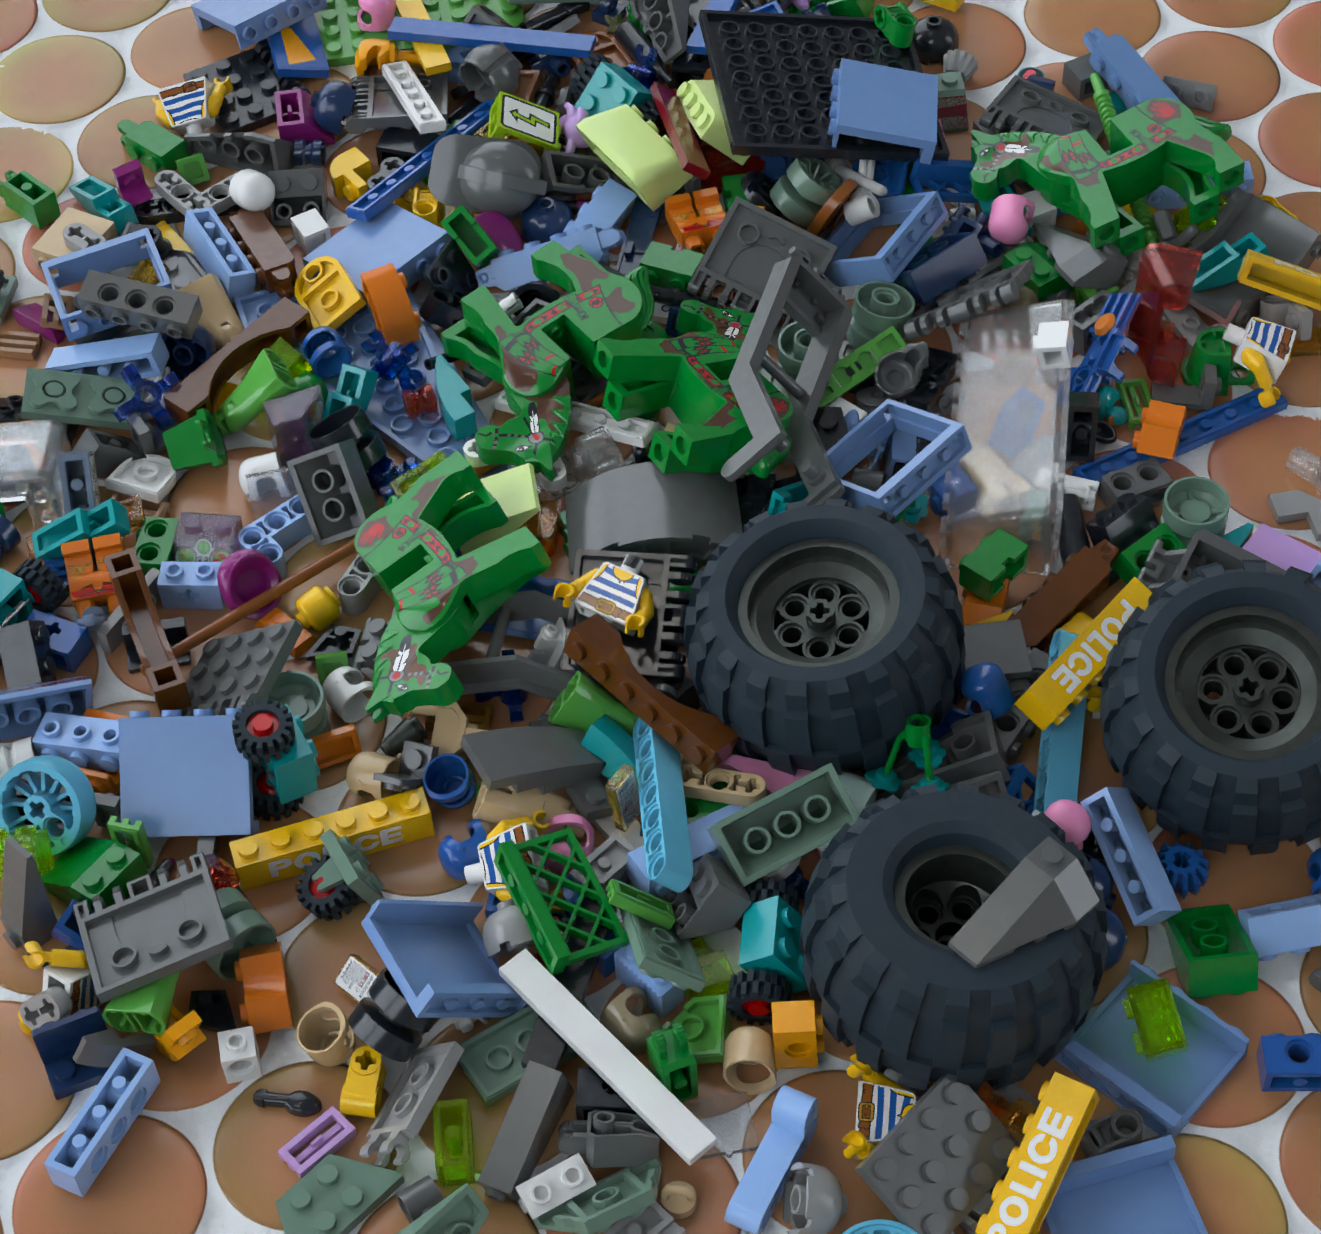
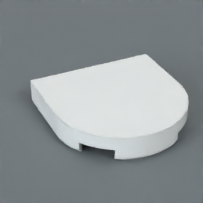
[105,454,177,503]

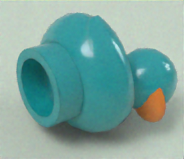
[1095,385,1128,426]

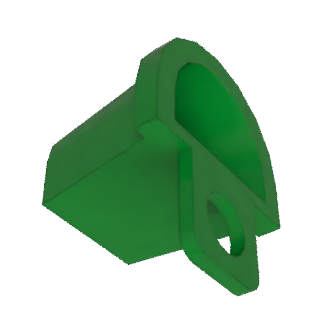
[1180,328,1255,396]
[162,408,228,471]

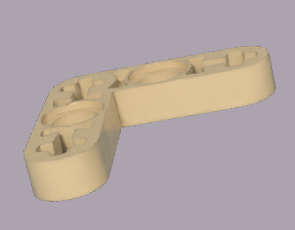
[680,754,767,807]

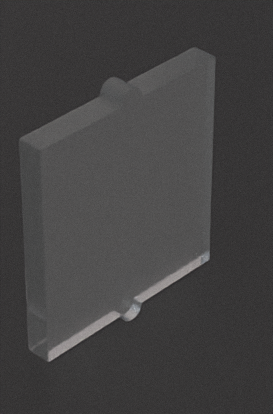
[245,467,298,519]
[689,1091,758,1160]

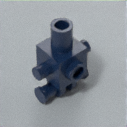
[526,53,574,78]
[942,203,1004,258]

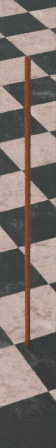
[139,390,606,677]

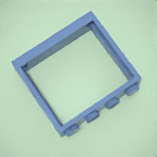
[824,191,949,287]
[40,227,173,342]
[827,399,972,517]

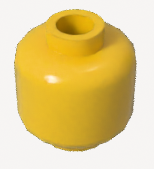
[295,585,342,631]

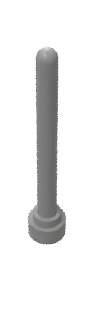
[825,158,887,196]

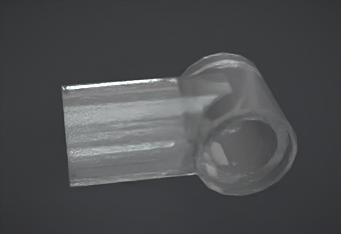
[1285,446,1321,496]

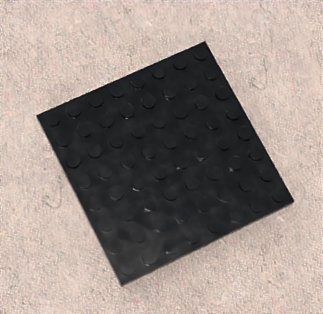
[698,9,950,162]

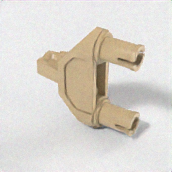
[397,702,487,761]

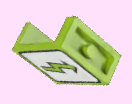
[488,91,562,152]

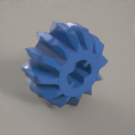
[1156,839,1209,899]

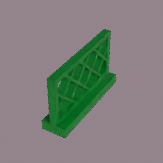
[494,827,629,975]

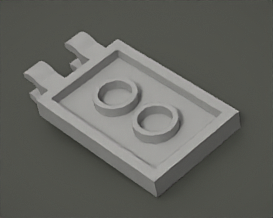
[359,1041,465,1168]

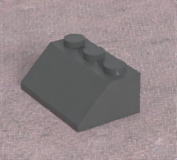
[286,438,379,547]

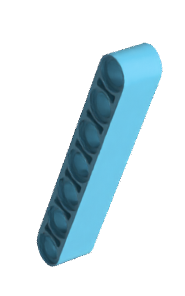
[1033,629,1088,813]
[633,717,693,893]

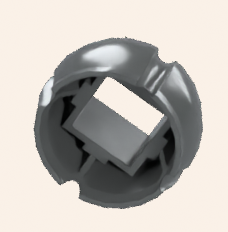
[459,42,523,103]

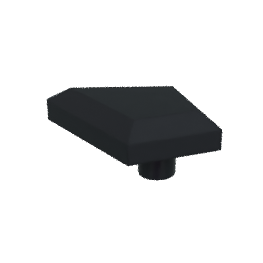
[305,624,363,661]
[189,990,237,1032]

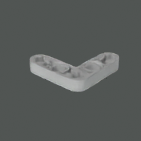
[154,170,238,216]

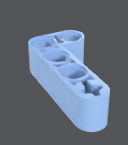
[238,494,312,580]
[724,1085,818,1234]

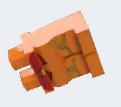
[665,187,726,254]
[60,533,125,618]

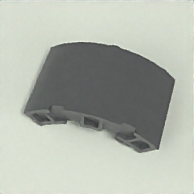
[1146,187,1321,327]
[565,462,743,575]

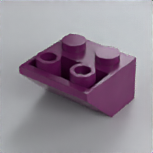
[274,89,335,145]

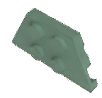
[275,1154,404,1234]
[533,1157,662,1234]

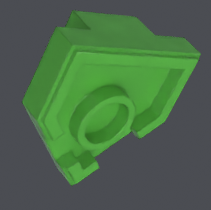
[662,994,733,1064]

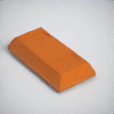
[255,607,318,660]

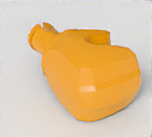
[355,38,422,76]

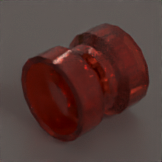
[401,384,438,419]

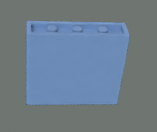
[191,0,328,50]
[828,58,938,165]
[302,203,451,314]
[118,708,260,838]
[361,899,529,1018]
[1054,959,1250,1140]
[1043,1134,1208,1234]

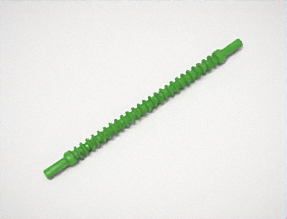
[1090,72,1160,264]

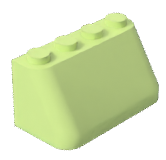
[677,80,750,166]
[576,104,694,212]

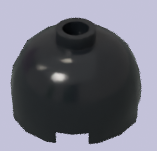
[913,15,959,65]

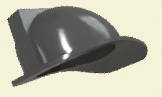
[428,134,548,220]

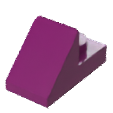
[112,159,153,207]

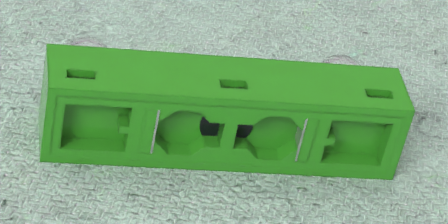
[818,325,906,407]

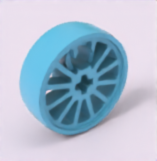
[0,755,96,857]

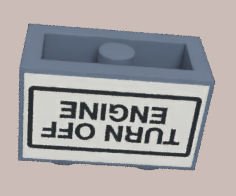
[57,450,100,515]

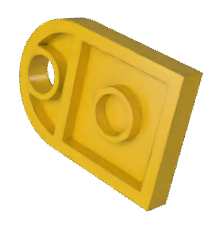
[294,256,367,330]

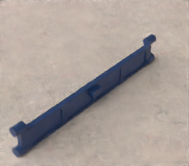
[615,196,664,275]

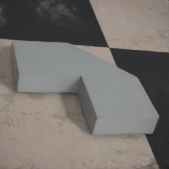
[1267,490,1321,541]

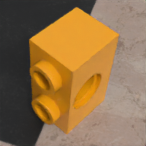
[771,1000,824,1069]

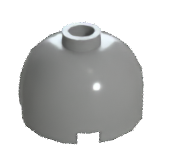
[482,899,534,959]
[782,1162,848,1234]

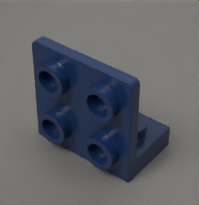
[31,1006,109,1100]

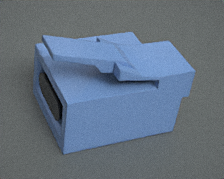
[871,429,916,483]

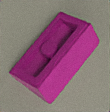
[13,302,72,345]

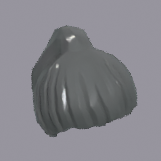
[874,341,929,398]

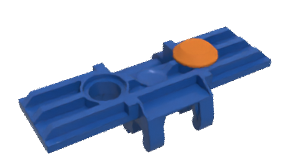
[1053,293,1143,416]

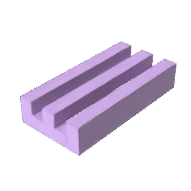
[277,1106,357,1179]

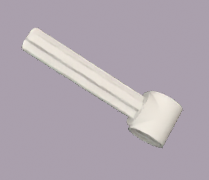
[843,159,880,226]

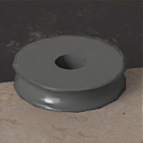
[855,385,899,413]

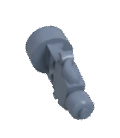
[76,606,108,631]

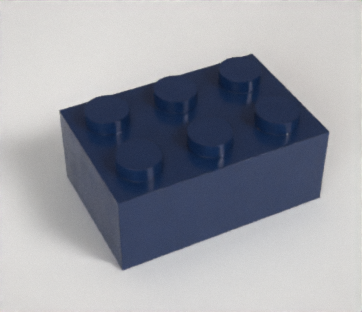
[892,232,988,306]

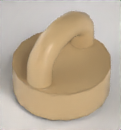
[660,1181,697,1220]

